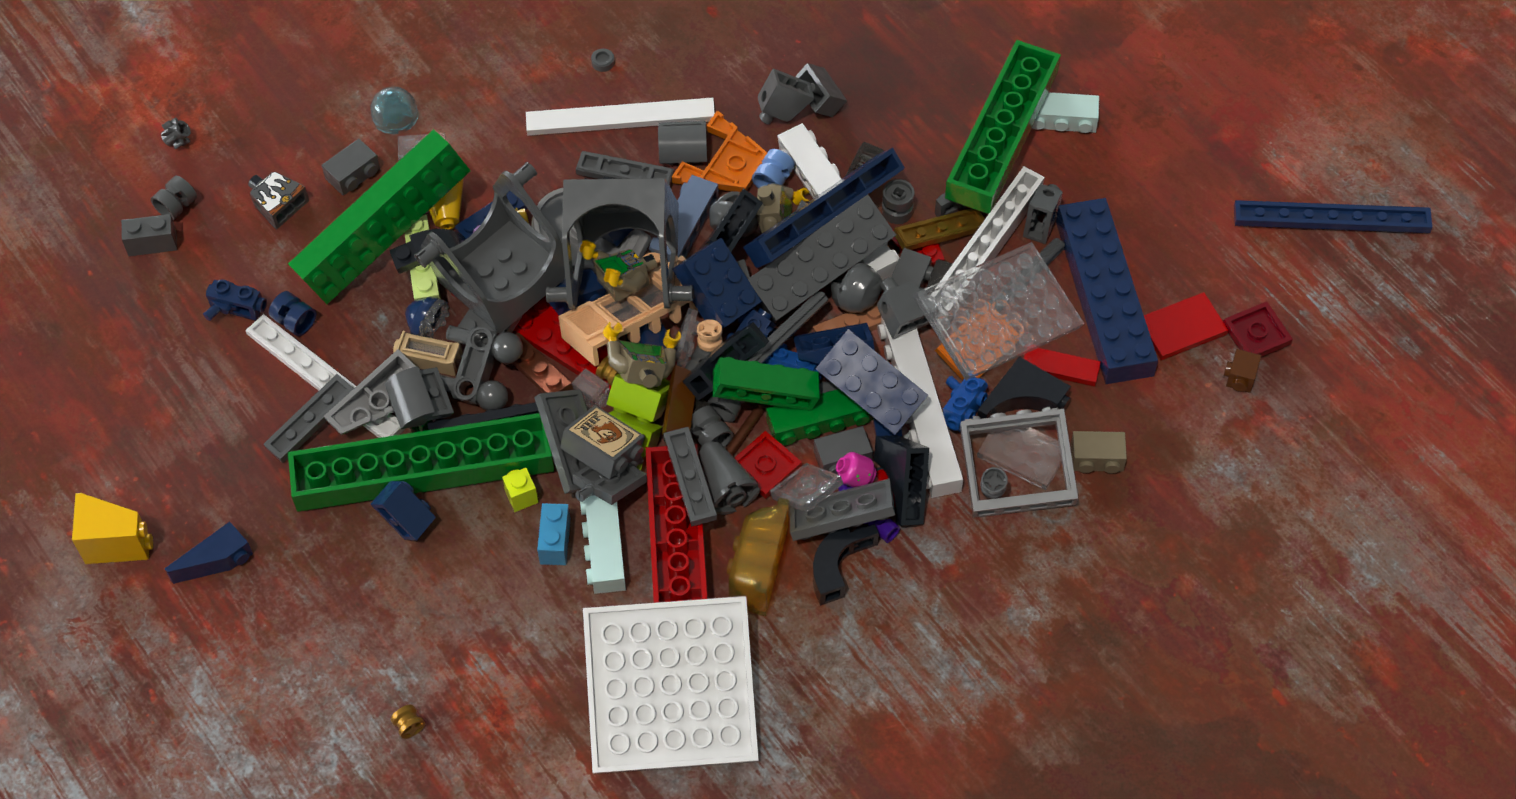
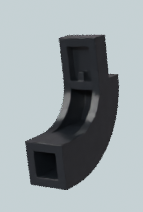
[389,229,466,274]
[682,322,769,401]
[813,524,879,606]

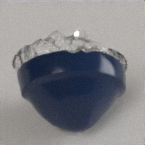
[405,296,450,339]

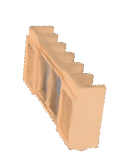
[559,256,699,366]

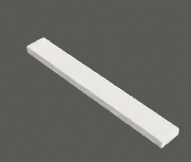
[526,98,715,136]
[246,314,406,438]

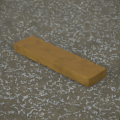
[894,208,985,250]

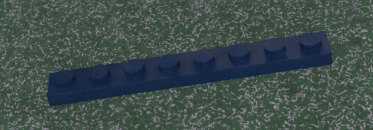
[1234,200,1433,233]

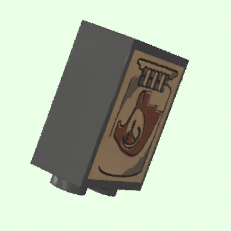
[560,405,645,479]

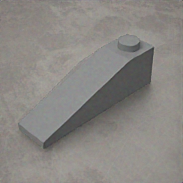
[324,349,416,435]

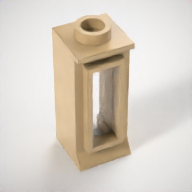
[393,331,463,376]

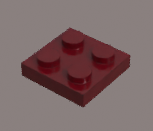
[1223,301,1293,357]

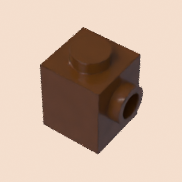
[1224,349,1261,393]

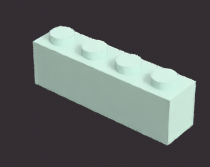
[1032,92,1099,133]
[580,495,626,594]

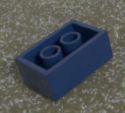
[672,238,762,328]

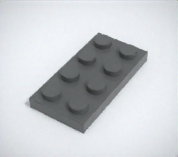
[534,389,587,494]
[789,478,895,541]

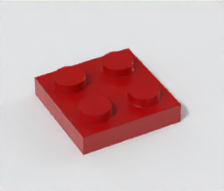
[734,431,802,499]

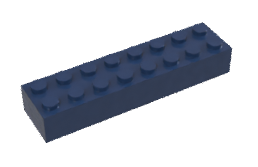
[1056,198,1158,385]

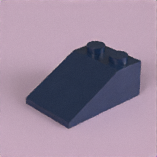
[793,323,875,364]

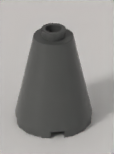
[698,441,760,515]

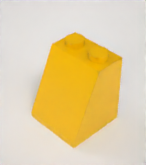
[72,493,153,564]

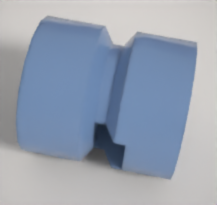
[752,149,795,188]

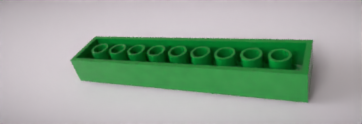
[288,413,554,512]

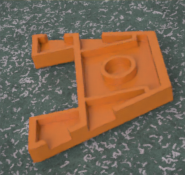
[672,111,767,192]

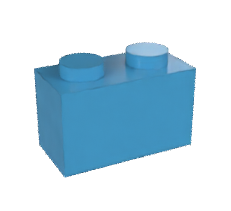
[537,503,571,565]

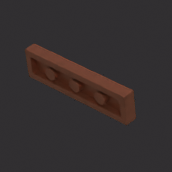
[512,332,574,393]

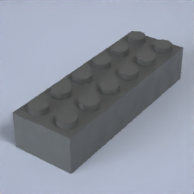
[748,194,896,322]

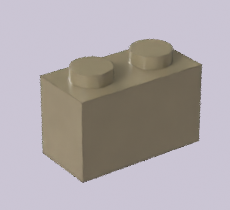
[1071,431,1127,473]

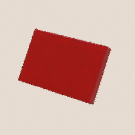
[1144,292,1228,360]

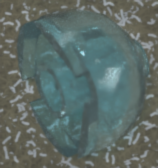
[370,86,418,134]

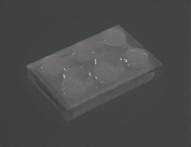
[977,427,1062,490]

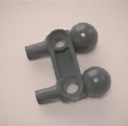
[440,325,523,411]

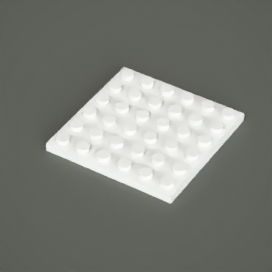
[583,596,759,774]

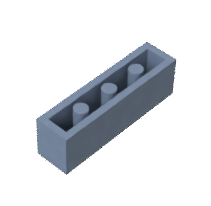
[649,175,719,262]

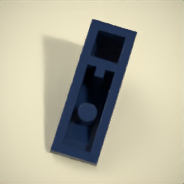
[164,522,253,584]

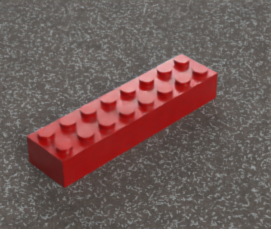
[645,444,707,603]

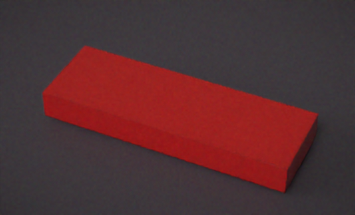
[1023,345,1101,387]

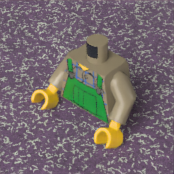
[756,183,809,234]
[580,240,657,302]
[603,322,681,388]

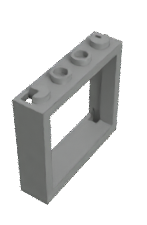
[960,407,1078,518]

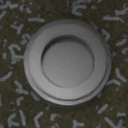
[591,49,615,72]

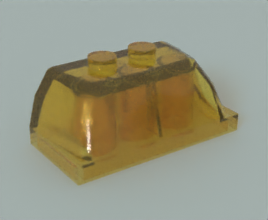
[727,498,790,616]

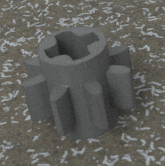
[161,118,191,149]

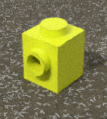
[502,468,538,512]

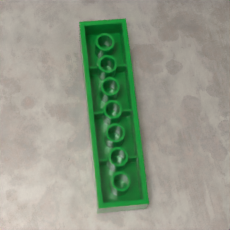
[945,40,1061,214]
[288,129,471,304]

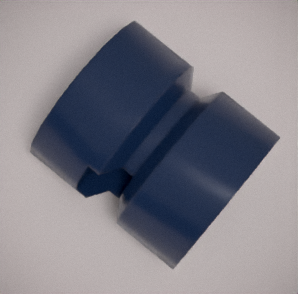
[269,291,317,336]

